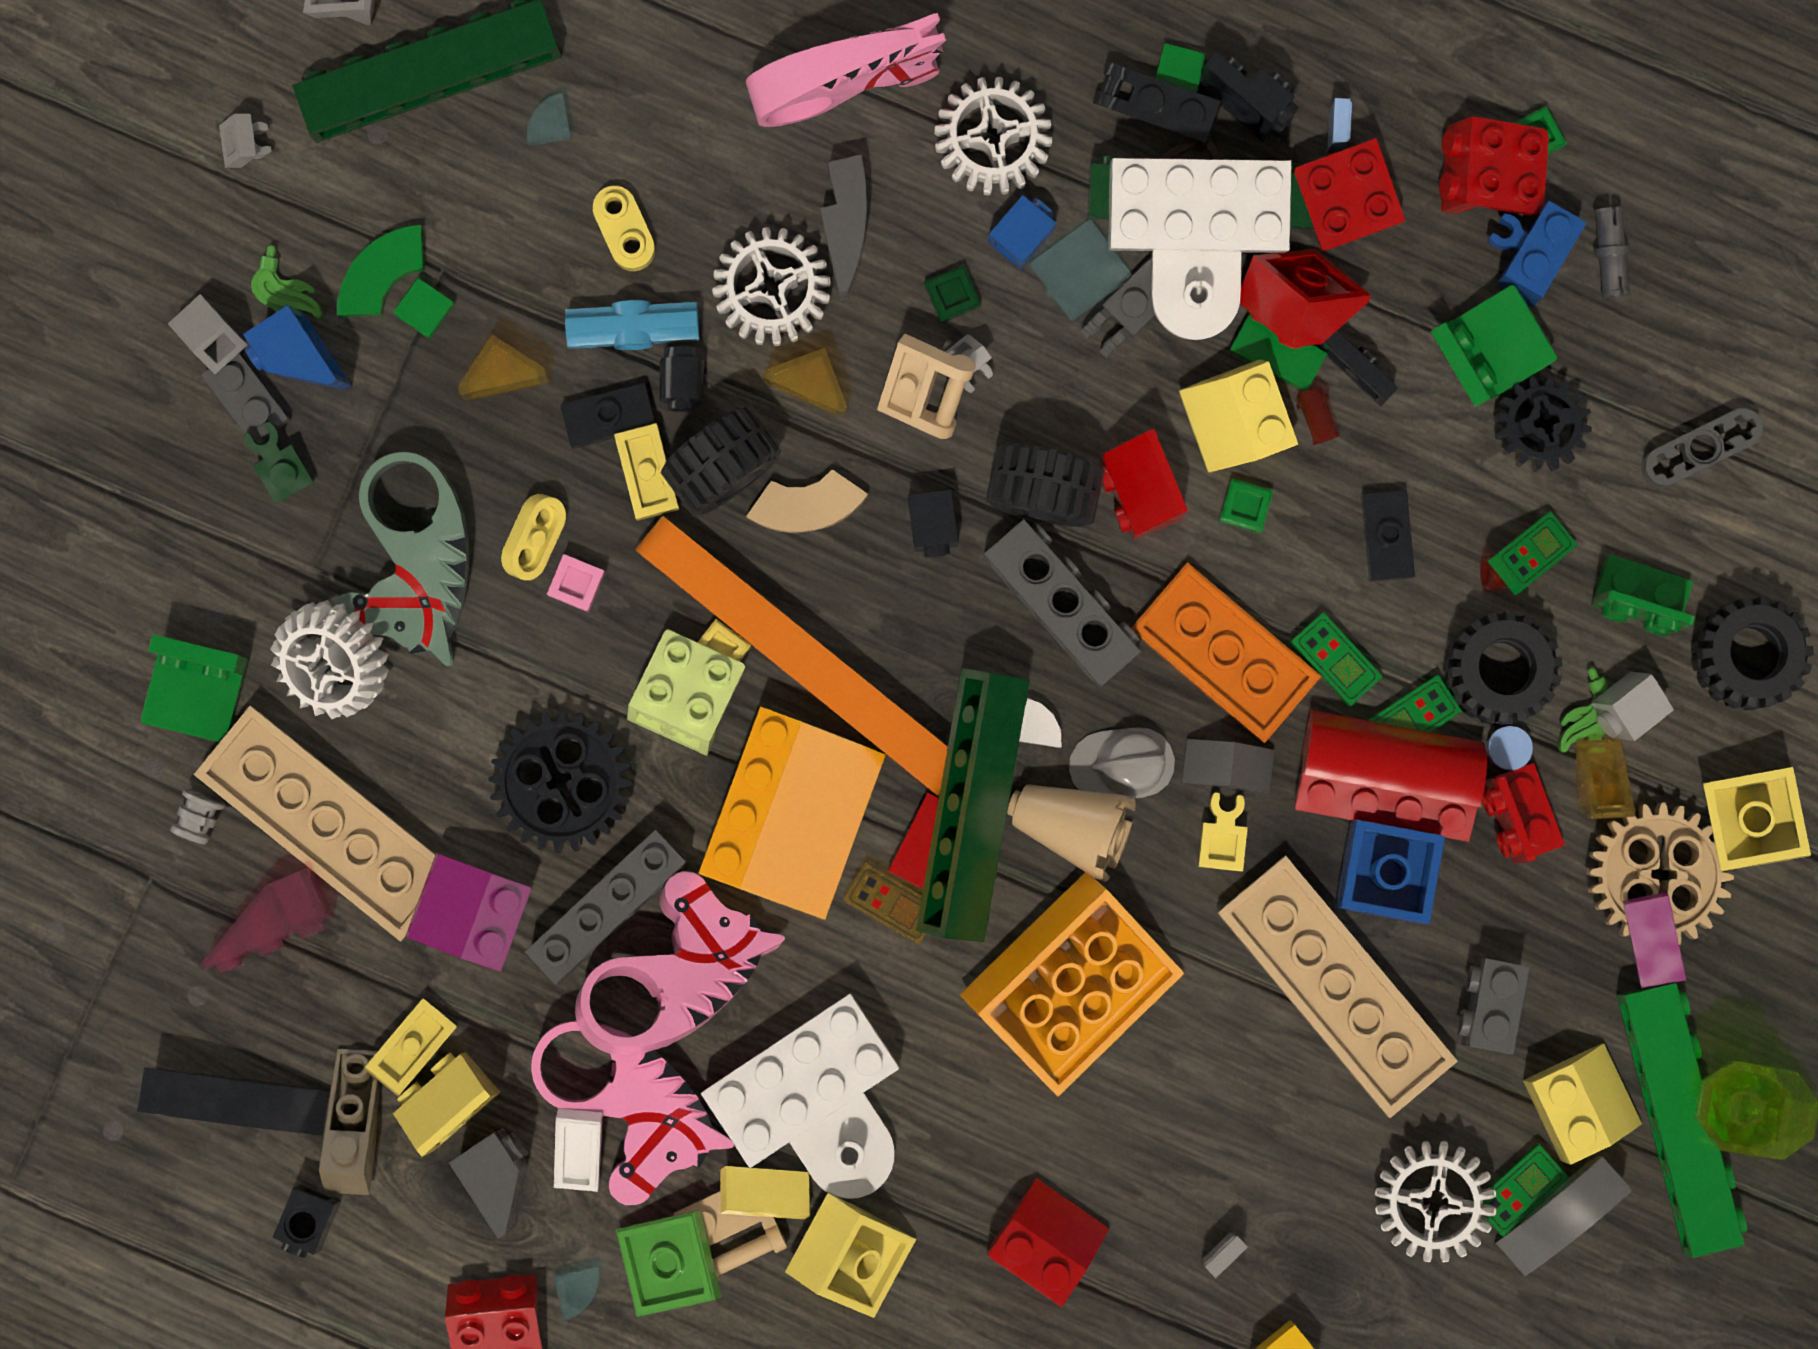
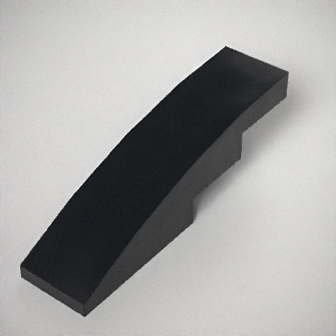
[137,1067,330,1136]

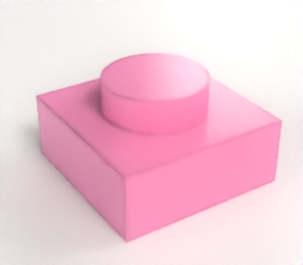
[547,554,606,613]

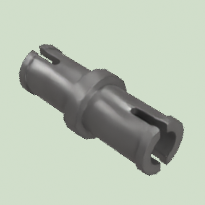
[1594,207,1631,298]

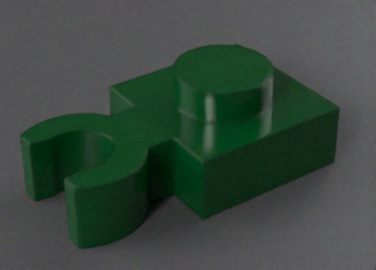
[244,420,314,504]

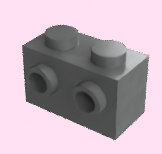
[1458,958,1530,1055]

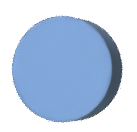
[1486,726,1533,771]

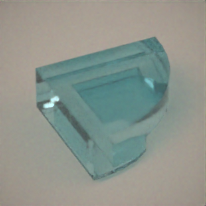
[527,93,571,146]
[554,1266,600,1321]

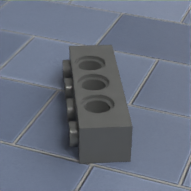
[983,519,1141,690]
[525,829,689,985]

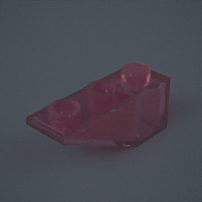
[201,868,334,974]

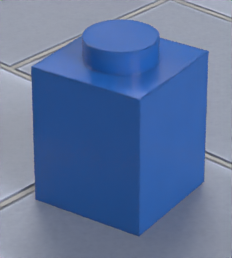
[988,195,1056,271]

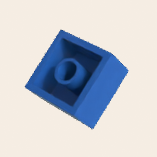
[1335,820,1445,924]

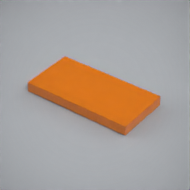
[1131,562,1322,744]

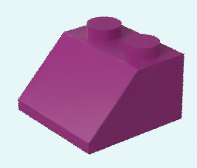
[405,853,532,972]

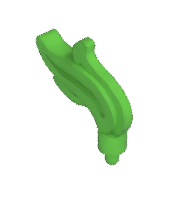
[251,245,323,319]
[1557,667,1609,752]

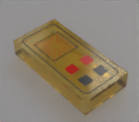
[843,862,926,945]

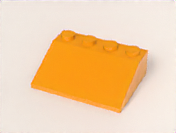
[698,706,886,920]
[960,872,1184,1097]

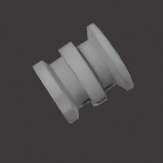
[170,789,225,845]

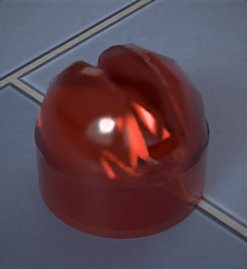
[1480,555,1508,590]

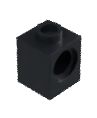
[908,489,958,558]
[272,1184,341,1258]

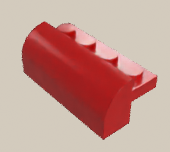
[1294,710,1487,842]

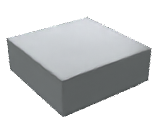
[1201,1232,1248,1278]

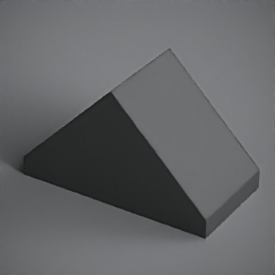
[1181,739,1275,794]

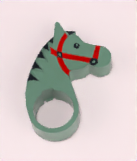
[332,452,470,666]

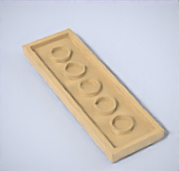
[193,706,435,942]
[1217,856,1458,1118]

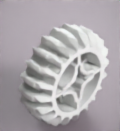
[934,77,1052,195]
[712,227,831,346]
[270,600,390,719]
[1375,1141,1496,1262]

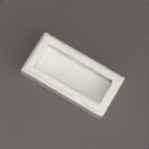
[554,1108,603,1192]

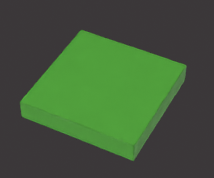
[616,1210,722,1317]

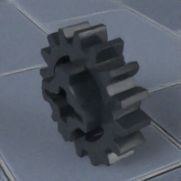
[1494,376,1592,472]

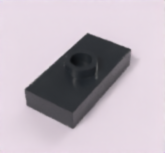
[1317,331,1398,407]
[560,383,656,449]
[1361,490,1415,582]

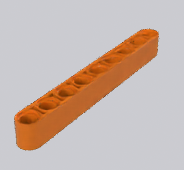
[635,516,948,796]

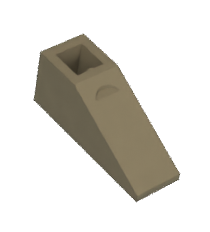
[319,1049,380,1195]

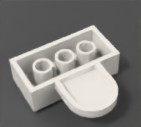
[1108,158,1291,340]
[701,993,900,1199]

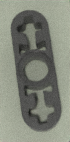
[1641,408,1763,488]

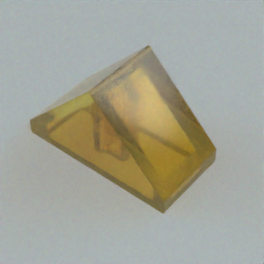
[458,335,550,401]
[763,348,848,419]
[1575,739,1635,819]

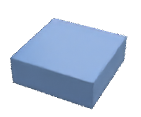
[1327,98,1352,152]

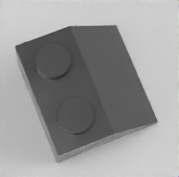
[449,1127,529,1239]

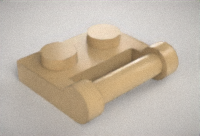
[877,334,976,439]
[673,1190,788,1281]

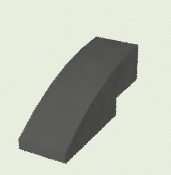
[820,154,867,300]
[1494,1154,1633,1276]

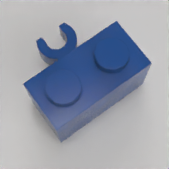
[1487,201,1587,307]

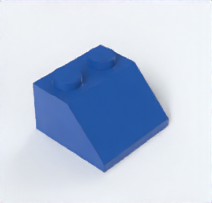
[243,305,352,391]

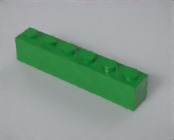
[1616,983,1747,1258]

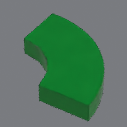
[337,225,425,318]

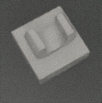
[219,114,272,168]
[945,334,993,393]

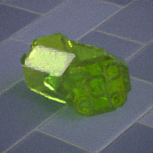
[1694,1060,1818,1160]

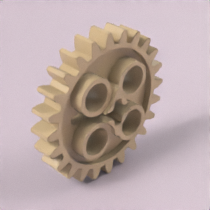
[1586,803,1734,945]

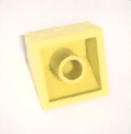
[1178,359,1298,472]
[1703,767,1811,871]
[1523,1043,1642,1165]
[393,1052,500,1157]
[785,1193,916,1318]

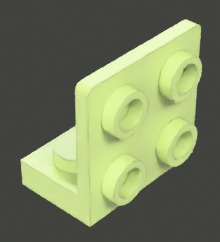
[627,630,745,756]

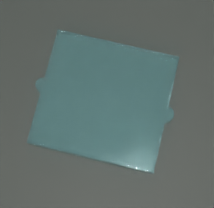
[1029,219,1133,322]

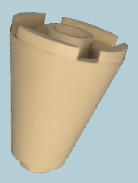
[1007,784,1136,882]

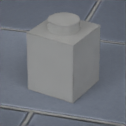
[168,294,247,374]
[1591,671,1674,741]

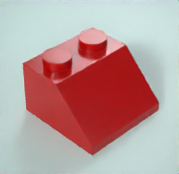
[1240,249,1371,349]
[1100,429,1188,541]
[986,1178,1110,1307]

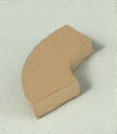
[746,470,868,533]

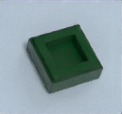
[924,265,981,324]

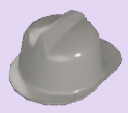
[1069,727,1175,798]

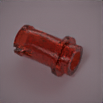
[1296,387,1340,445]

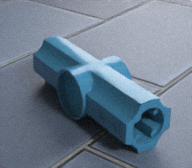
[565,300,699,350]

